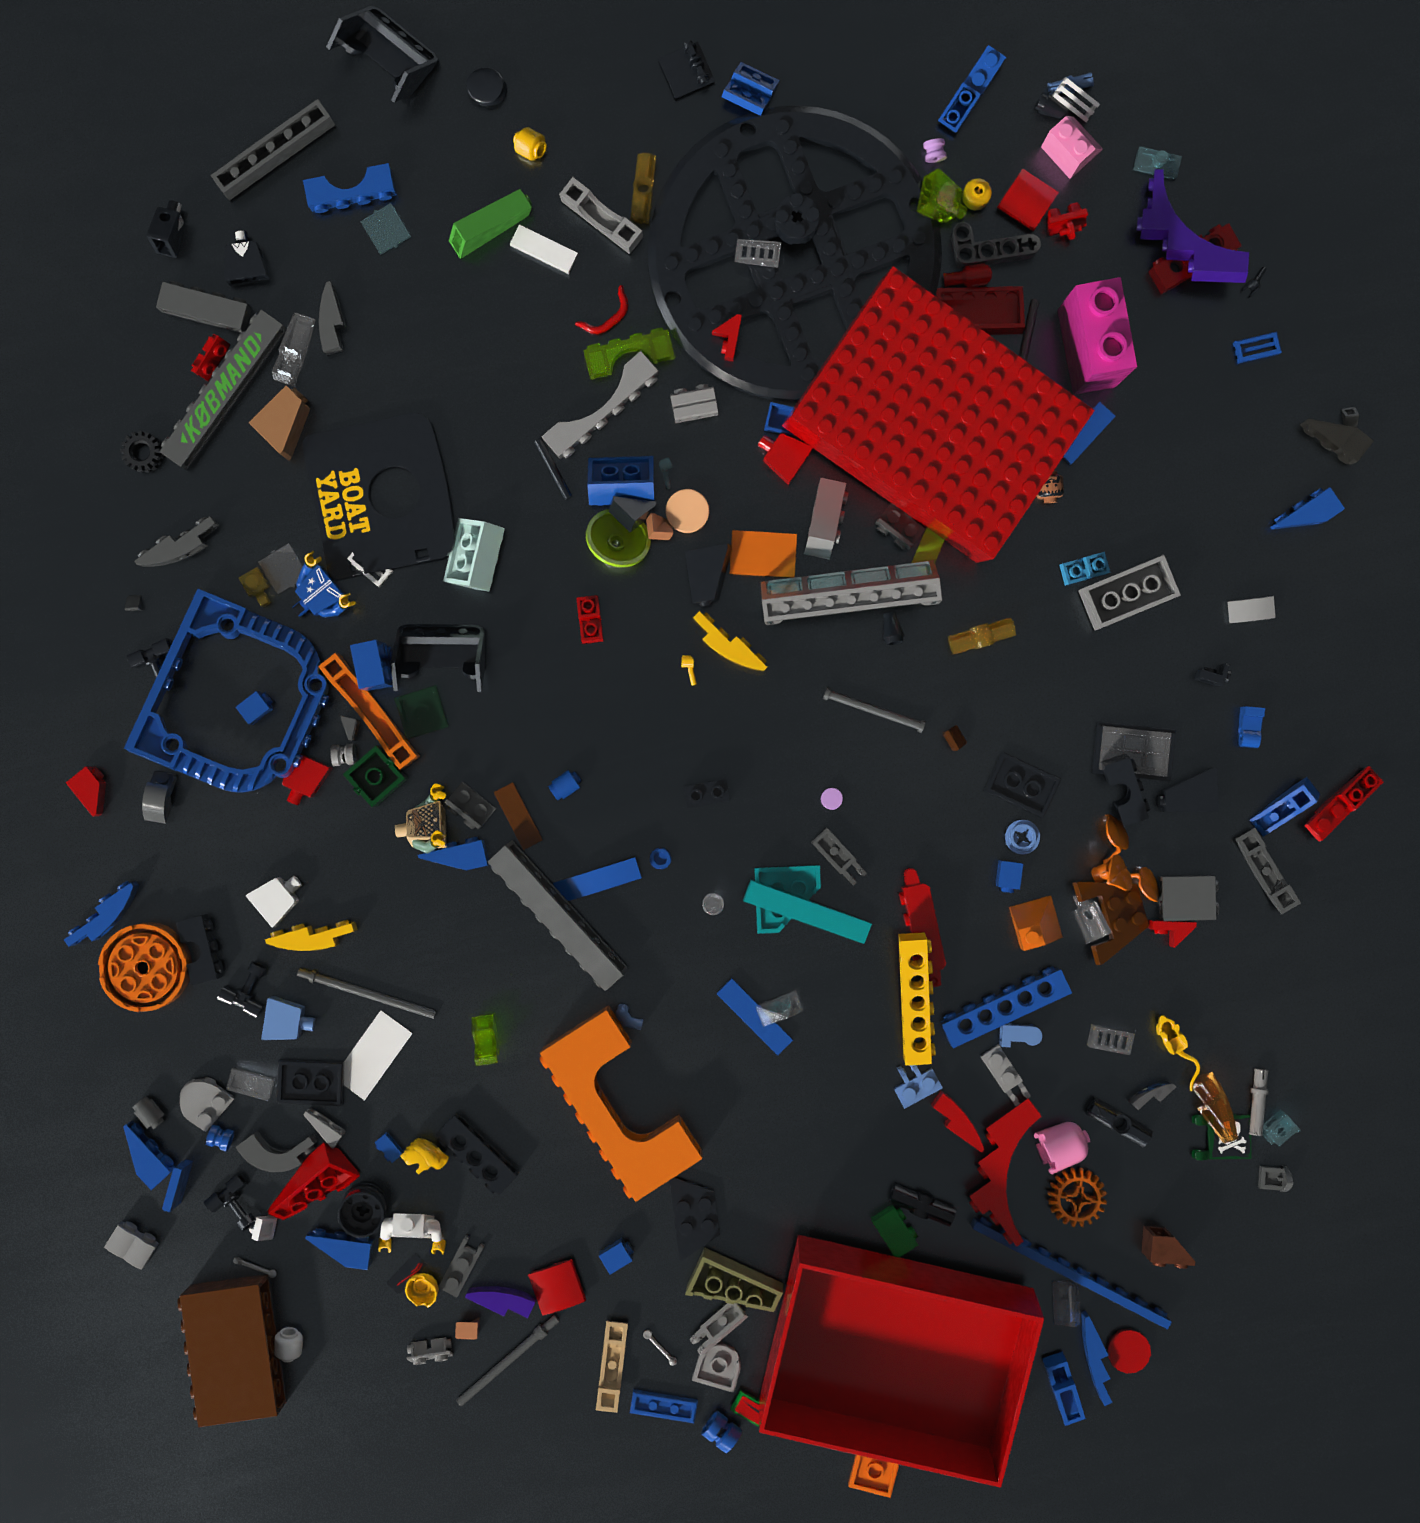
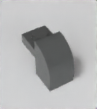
[142,771,177,824]

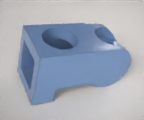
[999,1023,1042,1047]

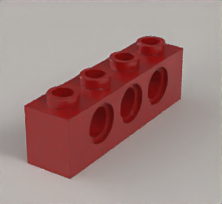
[1149,223,1242,294]

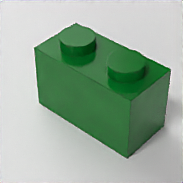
[871,1204,919,1258]

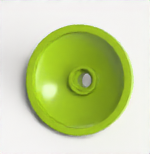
[586,509,651,567]

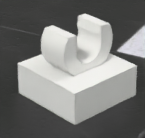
[249,1216,277,1241]

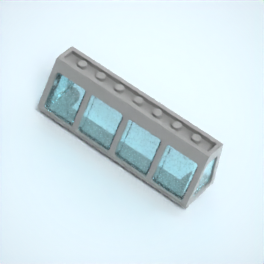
[761,560,942,625]

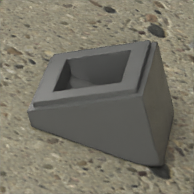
[341,716,360,741]

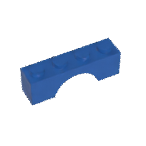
[303,163,397,213]

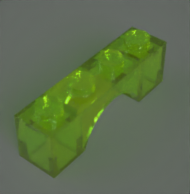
[583,328,675,380]

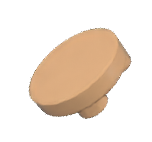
[666,489,709,533]

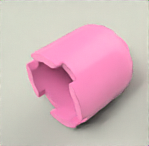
[1034,1122,1090,1174]

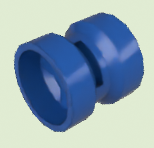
[205,1124,235,1152]

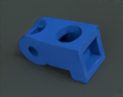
[1238,706,1265,748]

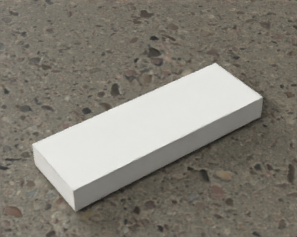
[510,225,578,274]

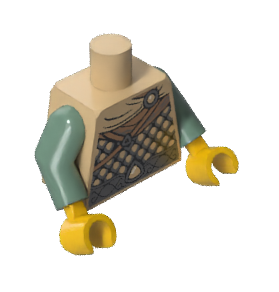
[395,784,446,853]

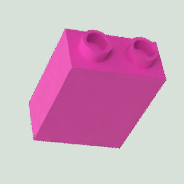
[1057,277,1137,395]

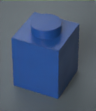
[236,691,274,725]
[995,860,1023,893]
[599,1238,634,1274]

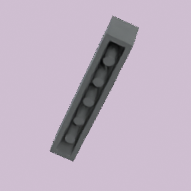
[210,99,335,201]

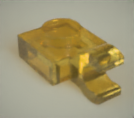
[239,567,271,607]

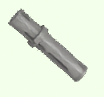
[1249,1068,1269,1136]

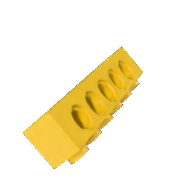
[899,932,935,1065]

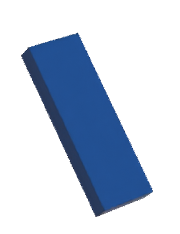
[1063,402,1115,465]
[630,1389,698,1423]

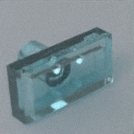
[1133,146,1182,180]

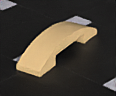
[596,1321,628,1413]

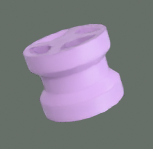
[923,138,947,163]

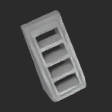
[303,1107,346,1149]

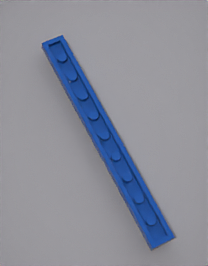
[970,1217,1172,1329]

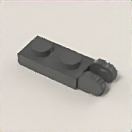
[811,828,867,886]

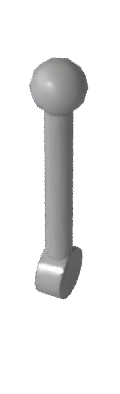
[233,1257,277,1278]
[643,1329,677,1366]

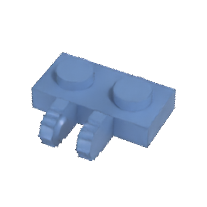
[894,1065,942,1109]

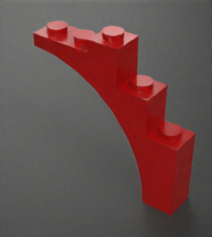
[969,1098,1041,1247]

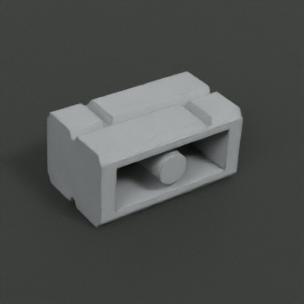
[670,384,718,423]

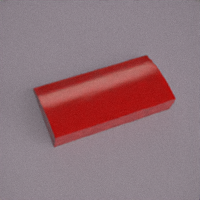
[935,286,1025,335]

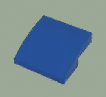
[722,62,780,116]

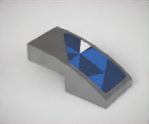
[1128,1080,1176,1110]

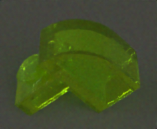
[471,1014,500,1066]

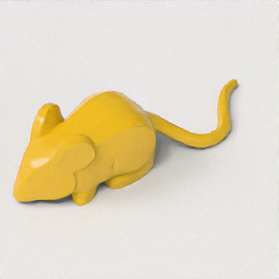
[1156,1015,1200,1091]

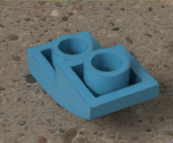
[1059,552,1111,586]

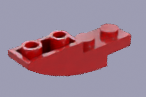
[1304,766,1383,841]

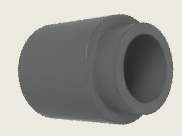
[132,1096,165,1130]

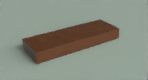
[494,782,543,850]

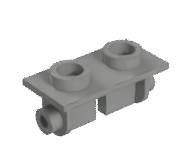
[406,1337,454,1365]

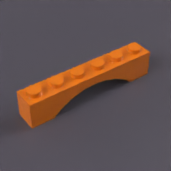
[318,653,420,770]

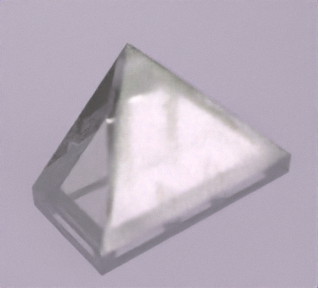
[755,991,803,1027]

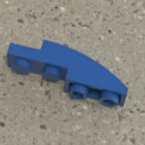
[938,45,1006,133]
[64,881,139,947]

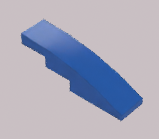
[553,857,642,901]
[1081,1311,1112,1406]

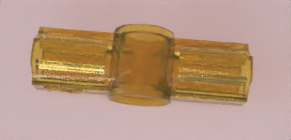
[630,153,657,224]
[948,618,1016,654]

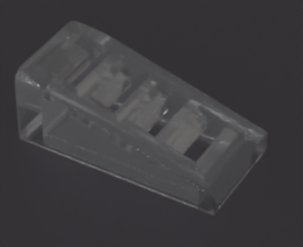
[735,239,781,268]
[1087,1024,1135,1055]

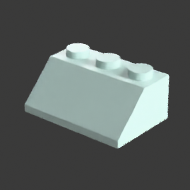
[443,518,505,592]

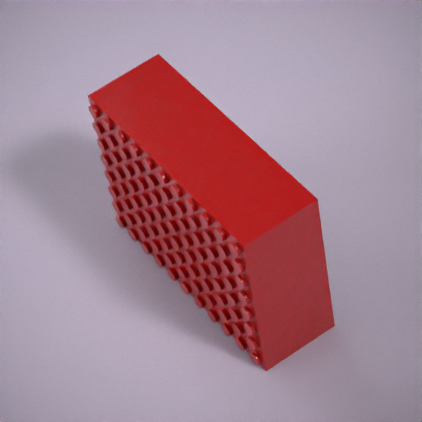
[782,266,1095,563]
[759,1235,1044,1488]

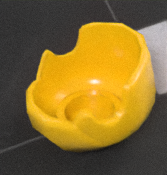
[405,1273,439,1307]

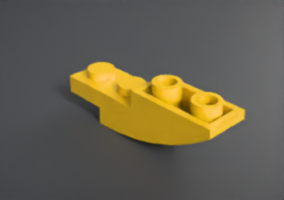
[693,611,767,671]
[265,920,358,951]

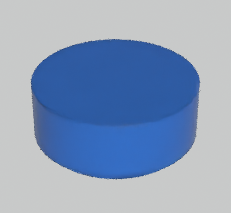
[650,847,671,869]

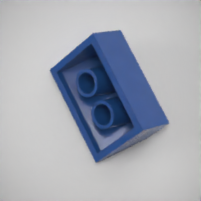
[587,456,654,506]

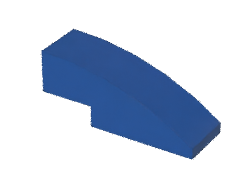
[1042,1351,1086,1426]

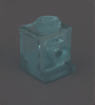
[1263,1110,1300,1146]

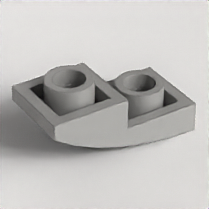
[1228,596,1276,623]

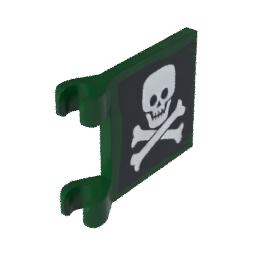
[1192,1114,1251,1160]

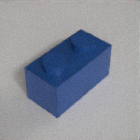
[374,1132,404,1163]

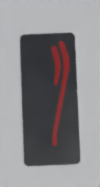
[387,1254,427,1294]

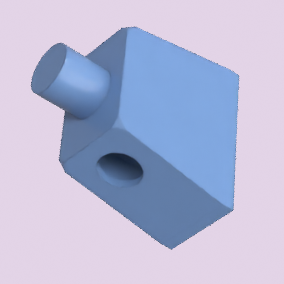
[261,996,316,1040]

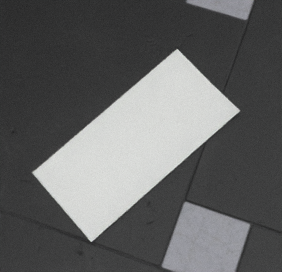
[344,1011,412,1101]

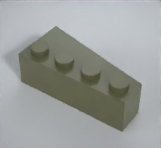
[685,1247,784,1312]

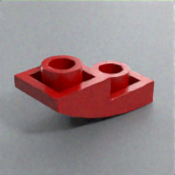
[576,595,604,644]

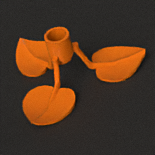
[1091,814,1159,902]

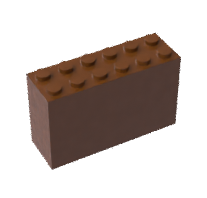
[178,1274,286,1427]

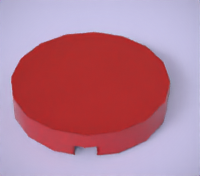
[1106,1328,1151,1373]

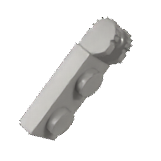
[980,1044,1031,1106]
[690,1303,748,1355]

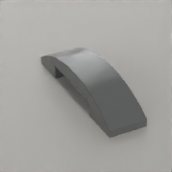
[1236,828,1301,914]

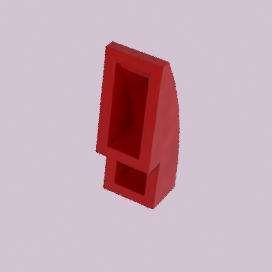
[931,1090,984,1152]

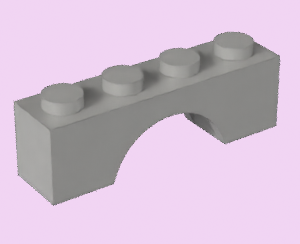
[559,177,643,254]

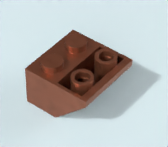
[1142,1226,1195,1269]

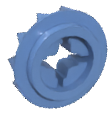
[1005,820,1040,854]

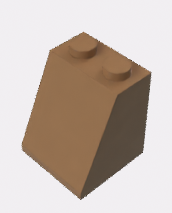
[249,385,310,460]

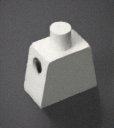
[246,876,302,928]

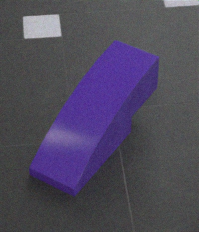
[465,1286,536,1318]

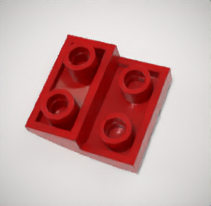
[997,169,1059,231]
[528,1259,586,1316]

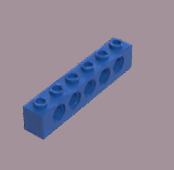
[940,966,1072,1048]

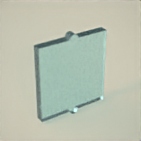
[360,203,411,255]

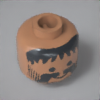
[1036,471,1064,504]

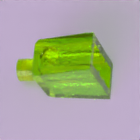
[917,168,967,223]

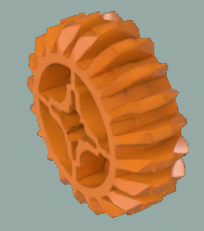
[1047,1167,1107,1227]

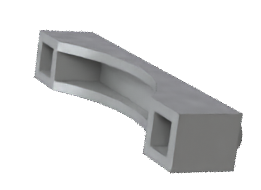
[541,351,658,459]

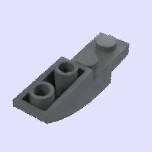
[134,516,220,567]

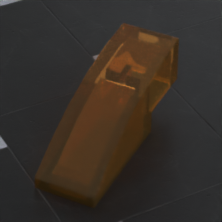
[1193,1072,1238,1143]

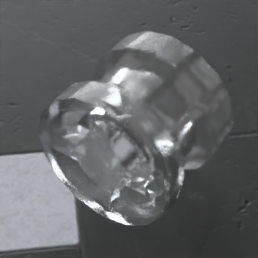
[702,892,724,915]

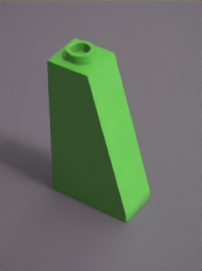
[449,189,532,259]

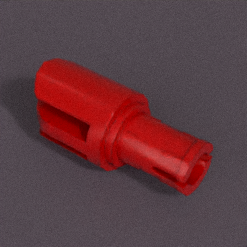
[943,264,992,287]

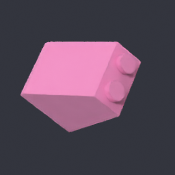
[1041,116,1103,179]

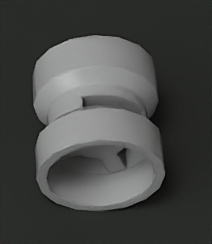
[331,743,357,766]

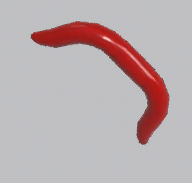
[575,285,628,334]

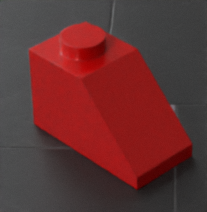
[66,766,106,817]

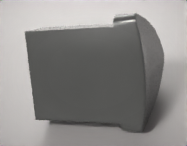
[1258,1165,1294,1192]

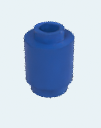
[548,770,582,800]

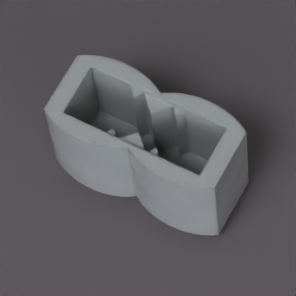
[104,1221,159,1270]

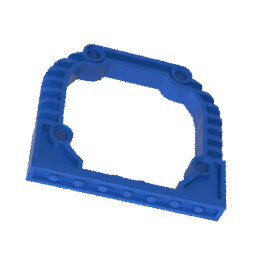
[124,589,329,793]

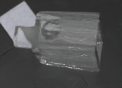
[1073,896,1112,944]

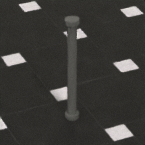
[823,687,926,733]

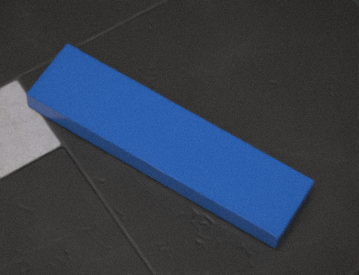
[716,978,793,1055]

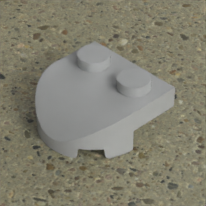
[180,1077,234,1132]

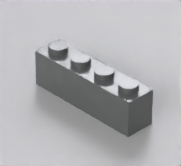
[156,281,252,333]

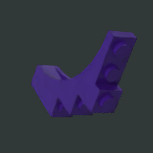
[1137,169,1249,283]

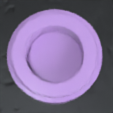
[820,788,843,810]

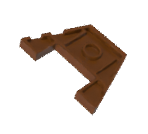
[1073,882,1149,965]

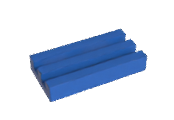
[1233,331,1282,364]

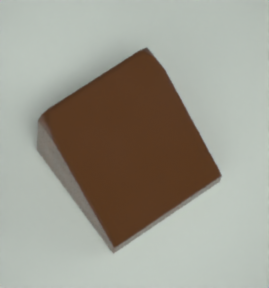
[943,725,967,751]

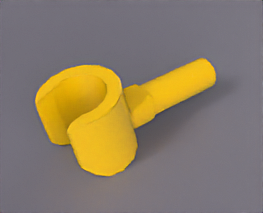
[682,655,697,685]

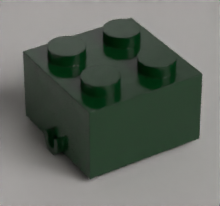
[343,745,409,807]

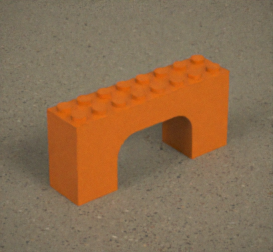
[539,1005,703,1202]

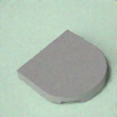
[692,1342,741,1393]

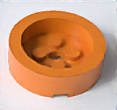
[98,922,192,1012]

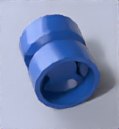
[701,1411,742,1453]

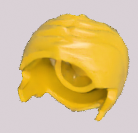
[400,1138,449,1174]

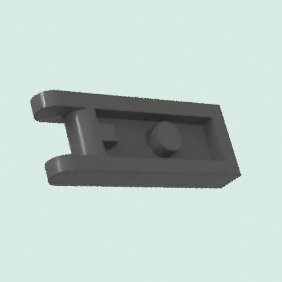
[438,1235,485,1298]

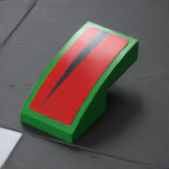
[730,1390,759,1427]

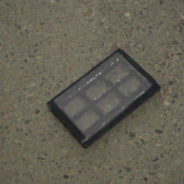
[1092,721,1176,781]

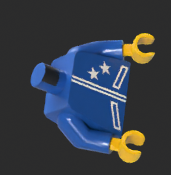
[292,551,356,617]

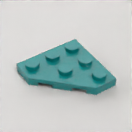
[754,865,821,934]

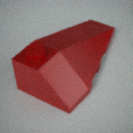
[267,1143,360,1220]

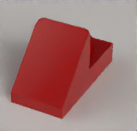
[712,314,742,362]
[1148,919,1197,948]

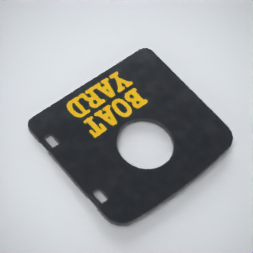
[302,413,455,580]

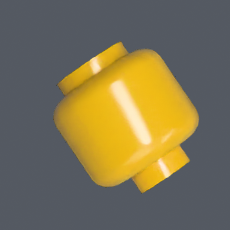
[513,127,547,161]
[962,178,992,211]

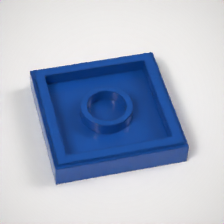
[162,1159,193,1212]

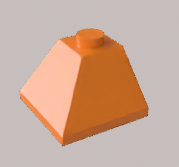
[1009,895,1063,951]

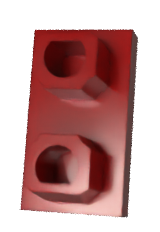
[1047,202,1088,240]

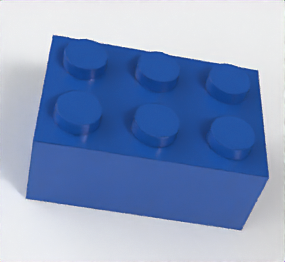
[350,640,393,691]

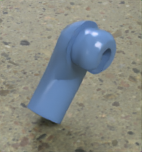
[615,1004,643,1030]

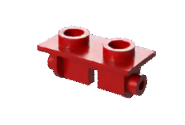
[191,334,231,381]

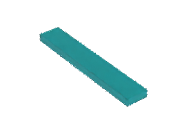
[743,880,872,944]

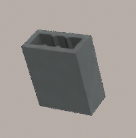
[1158,875,1219,921]

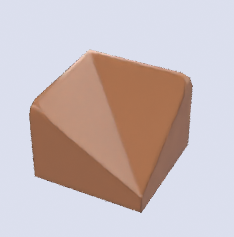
[646,513,673,540]
[455,1317,480,1339]

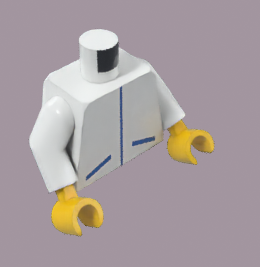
[378,1213,446,1254]

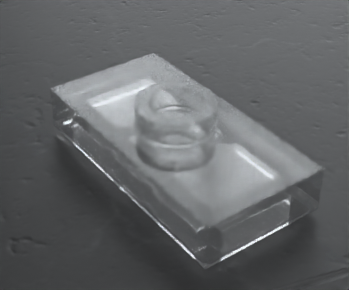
[226,1067,275,1101]

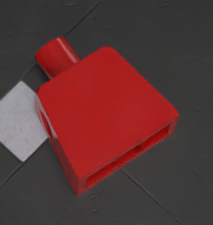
[758,433,813,485]
[282,754,332,806]

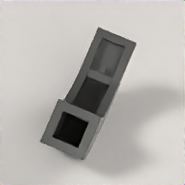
[236,1131,318,1172]

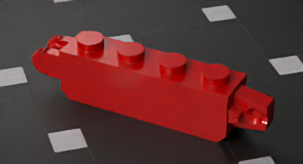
[899,868,946,987]

